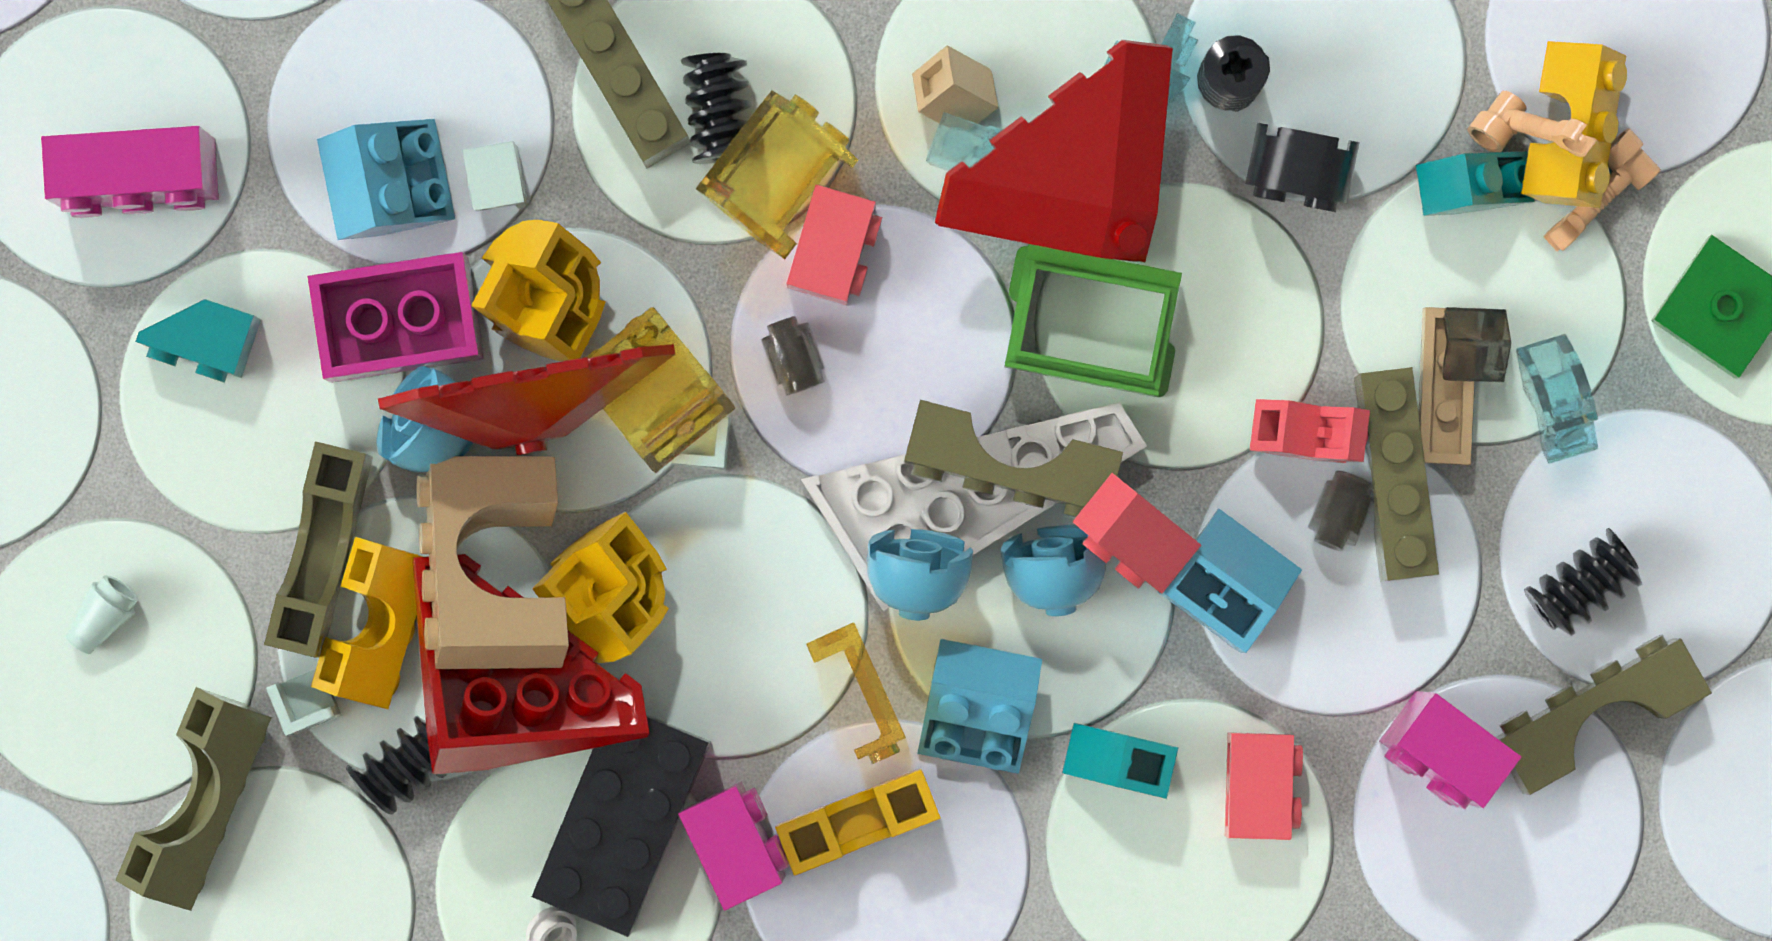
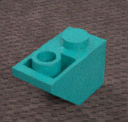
[1416,151,1535,216]
[135,299,262,383]
[1062,723,1179,799]

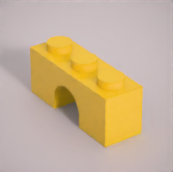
[1521,41,1627,208]
[311,537,423,710]
[775,768,941,876]

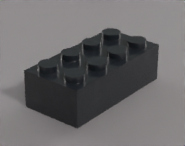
[531,714,711,937]

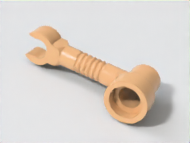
[1467,91,1597,157]
[1543,128,1661,252]

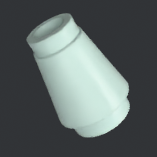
[66,575,138,654]

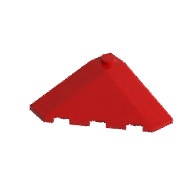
[934,40,1173,263]
[378,344,676,456]
[412,554,649,774]

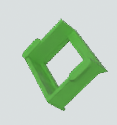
[1004,244,1182,398]

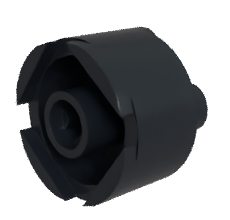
[1245,123,1360,212]

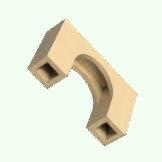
[417,456,569,669]

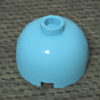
[376,366,473,473]
[1001,525,1106,617]
[867,529,973,621]

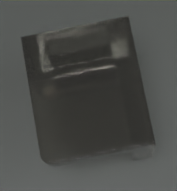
[1442,307,1512,382]

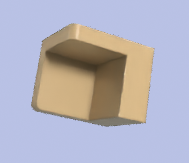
[912,45,998,135]

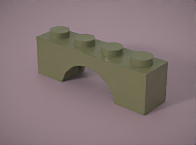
[547,0,690,169]
[1354,367,1439,582]
[904,399,1123,517]
[264,441,373,658]
[1496,634,1712,795]
[115,687,272,911]

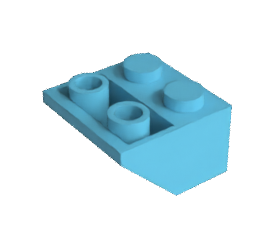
[317,119,455,240]
[1157,508,1303,653]
[917,639,1042,774]

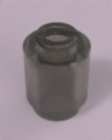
[760,316,825,396]
[1308,470,1374,552]

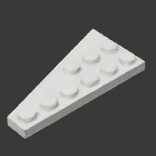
[801,402,1147,612]

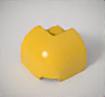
[471,220,606,362]
[532,512,669,663]

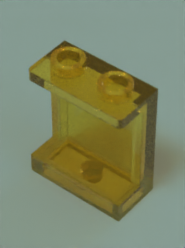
[696,90,859,260]
[587,307,736,473]
[806,622,906,764]

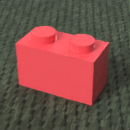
[786,185,883,306]
[1072,473,1201,594]
[1224,732,1303,840]

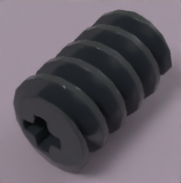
[1197,35,1270,112]
[680,53,757,164]
[1524,528,1642,636]
[346,716,448,815]

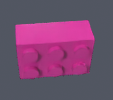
[41,126,219,218]
[307,252,484,383]
[1379,691,1521,810]
[678,781,789,911]

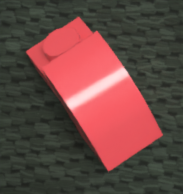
[1250,399,1370,463]

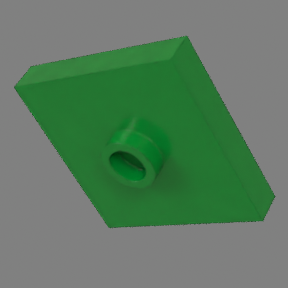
[1651,235,1772,379]

